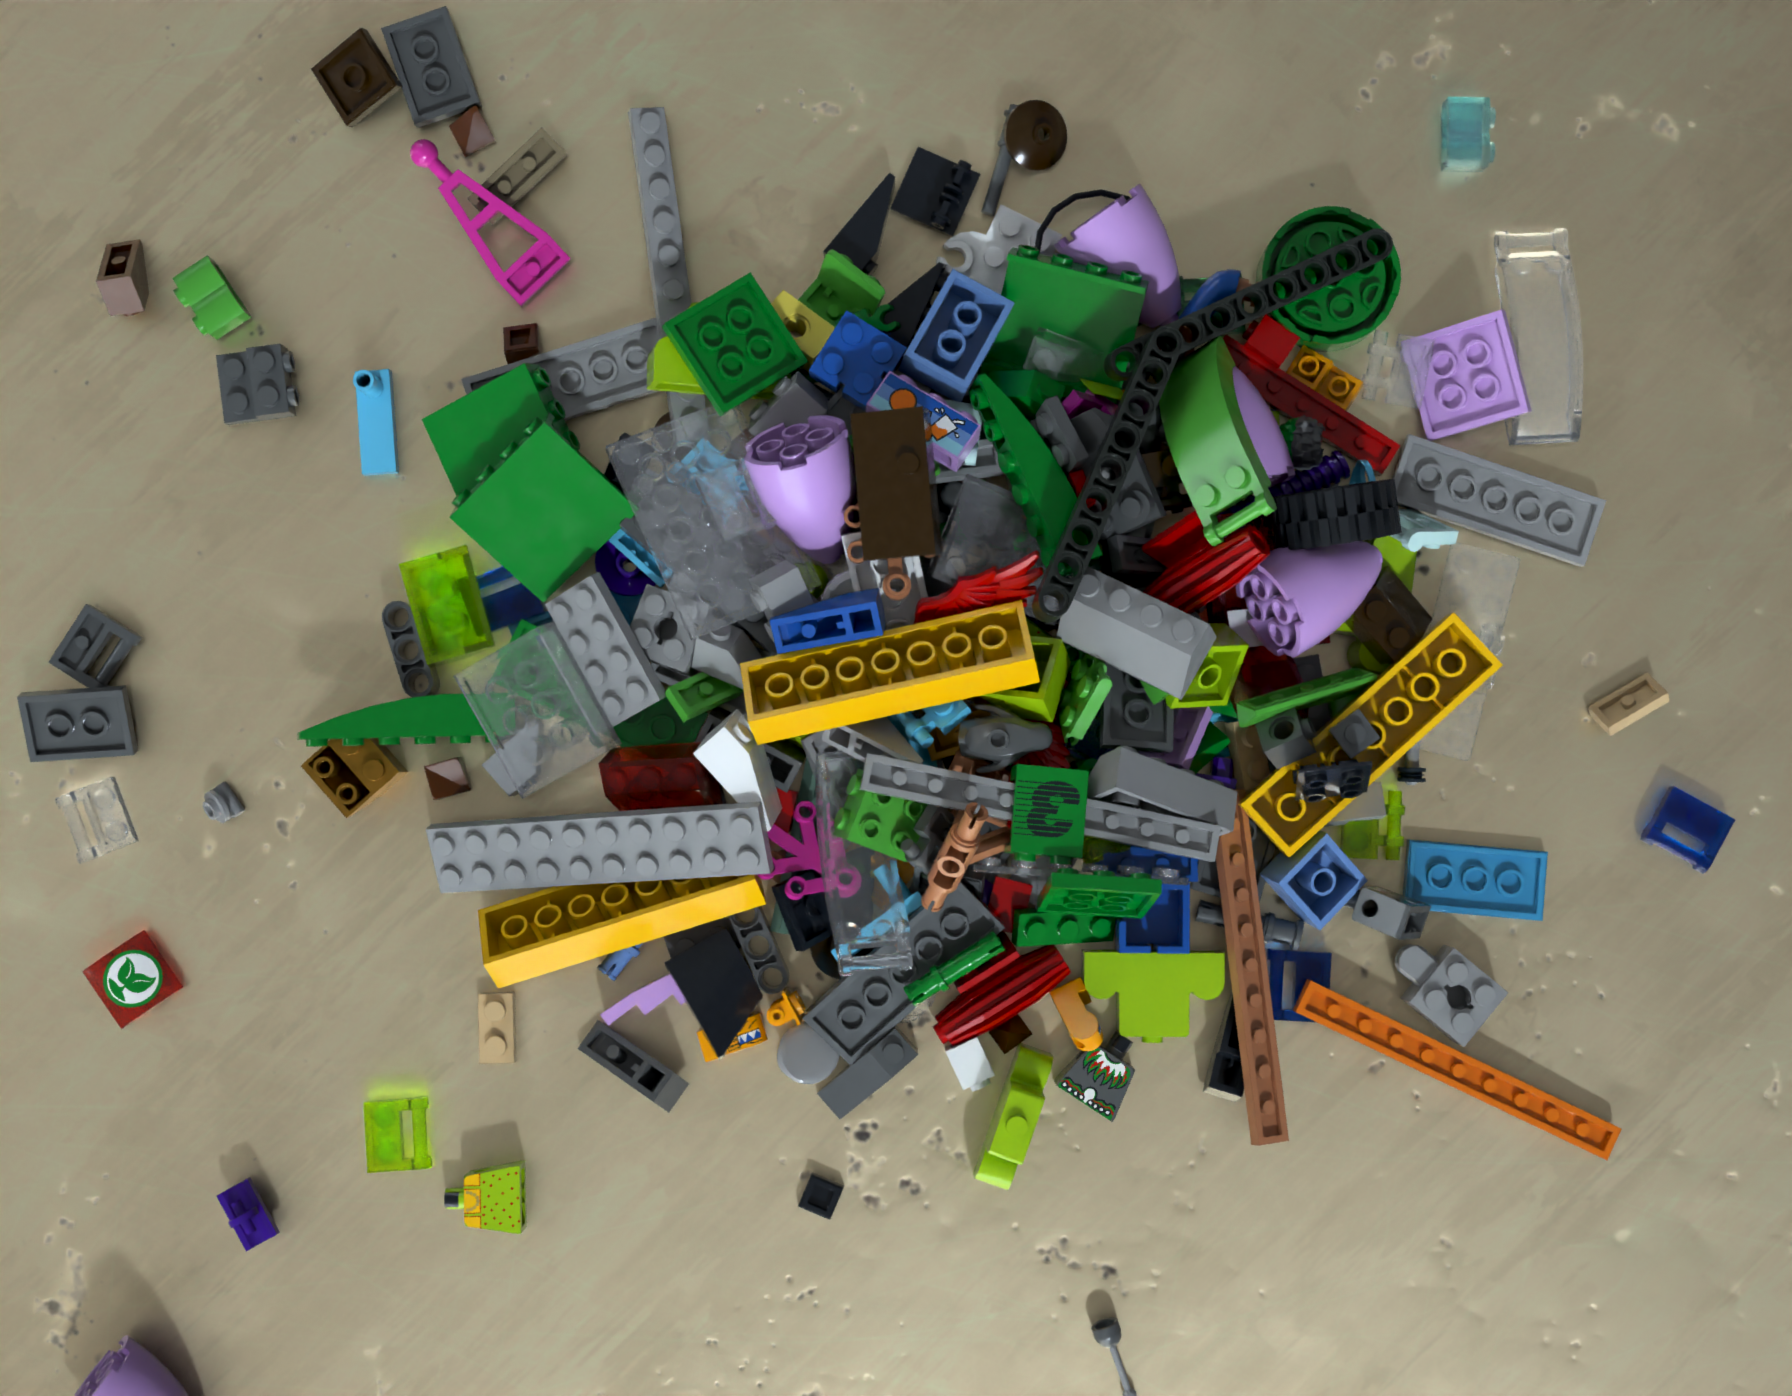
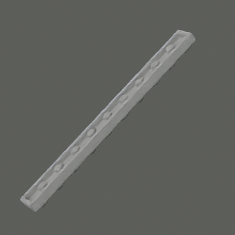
[628,107,710,447]
[859,753,1221,862]

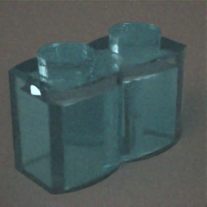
[1441,97,1496,172]

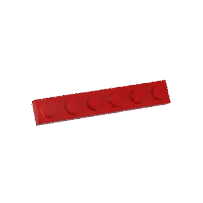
[1223,334,1401,476]

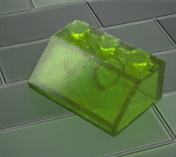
[399,545,496,667]

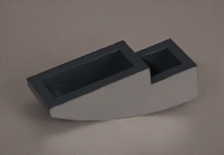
[1203,992,1244,1102]

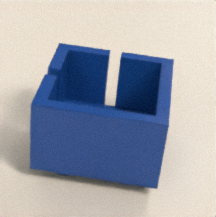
[809,310,907,412]
[1115,882,1190,954]

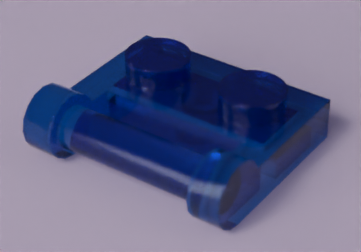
[459,566,546,637]
[1640,786,1735,874]
[1267,948,1332,1022]

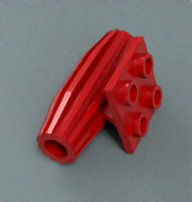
[1142,510,1270,614]
[932,931,1071,1046]

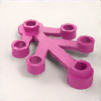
[757,801,861,900]

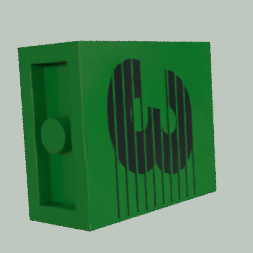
[1004,764,1089,865]

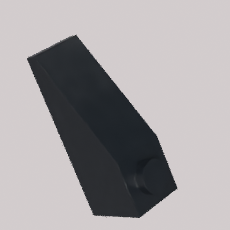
[823,173,895,276]

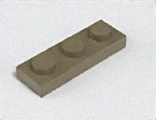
[467,127,567,225]

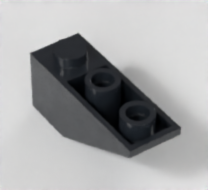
[881,262,949,349]

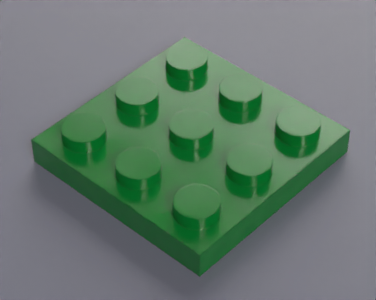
[662,272,808,417]
[1037,868,1162,918]

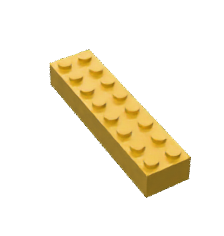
[740,600,1040,745]
[1238,612,1503,857]
[478,875,767,988]

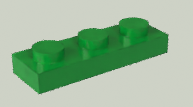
[1011,908,1115,947]

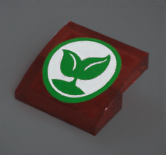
[82,930,183,1030]

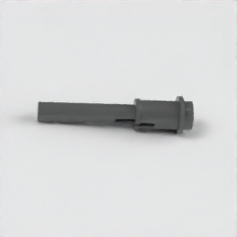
[981,104,1018,216]

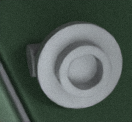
[203,782,245,823]

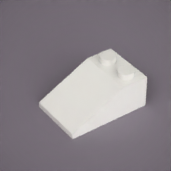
[693,709,782,832]

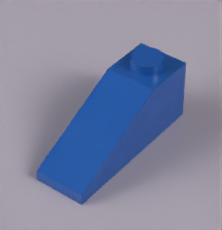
[769,588,886,654]

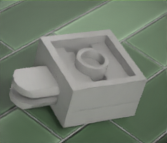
[630,574,717,677]
[1394,944,1508,1047]

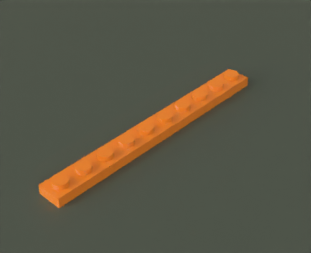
[1293,979,1622,1160]

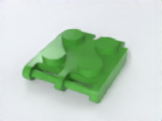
[1056,653,1112,746]

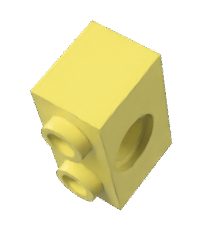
[771,290,835,373]

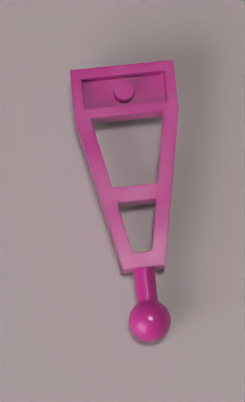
[410,139,571,307]

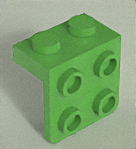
[798,249,885,327]
[833,768,928,862]

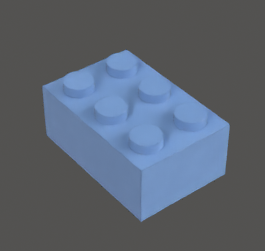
[898,269,1015,402]

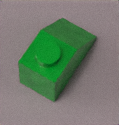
[987,370,1066,422]

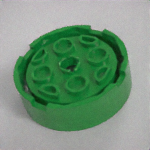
[1255,206,1401,352]

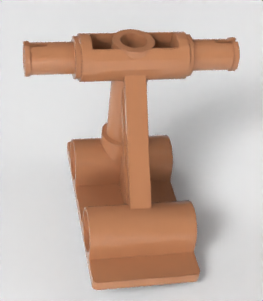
[921,750,1041,912]

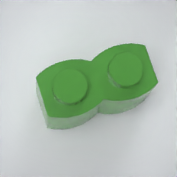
[173,255,251,340]

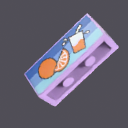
[866,371,981,472]

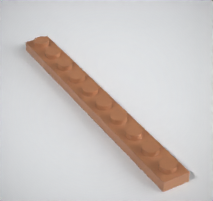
[1216,788,1289,1146]

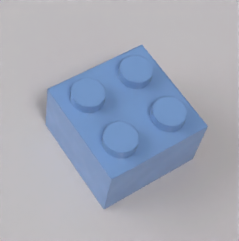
[1260,830,1368,930]

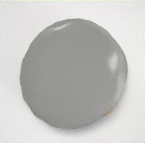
[777,1022,840,1084]

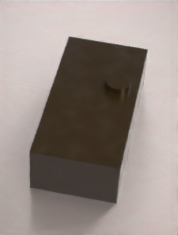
[850,406,942,561]

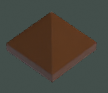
[989,1014,1032,1054]

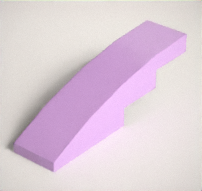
[600,974,685,1026]

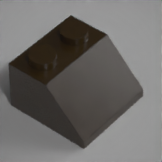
[1345,566,1432,664]

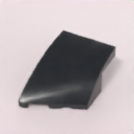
[771,846,874,951]
[665,927,763,1060]

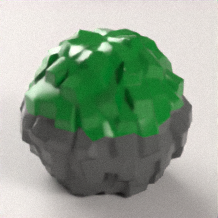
[1280,415,1326,471]

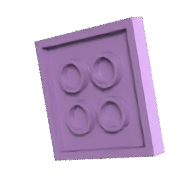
[1401,309,1532,441]

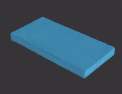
[1403,839,1548,921]

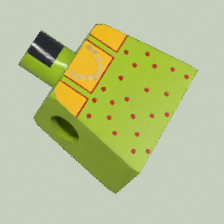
[444,1160,527,1234]

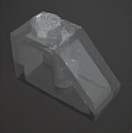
[1023,327,1105,384]

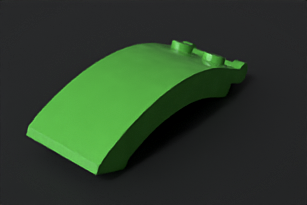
[1159,336,1277,547]

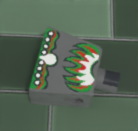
[1344,886,1431,940]
[1054,1031,1135,1122]

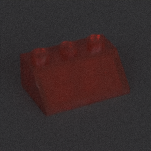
[598,742,722,811]

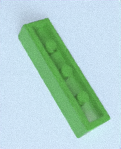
[1236,667,1377,728]

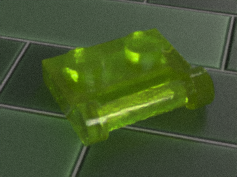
[363,1096,432,1173]

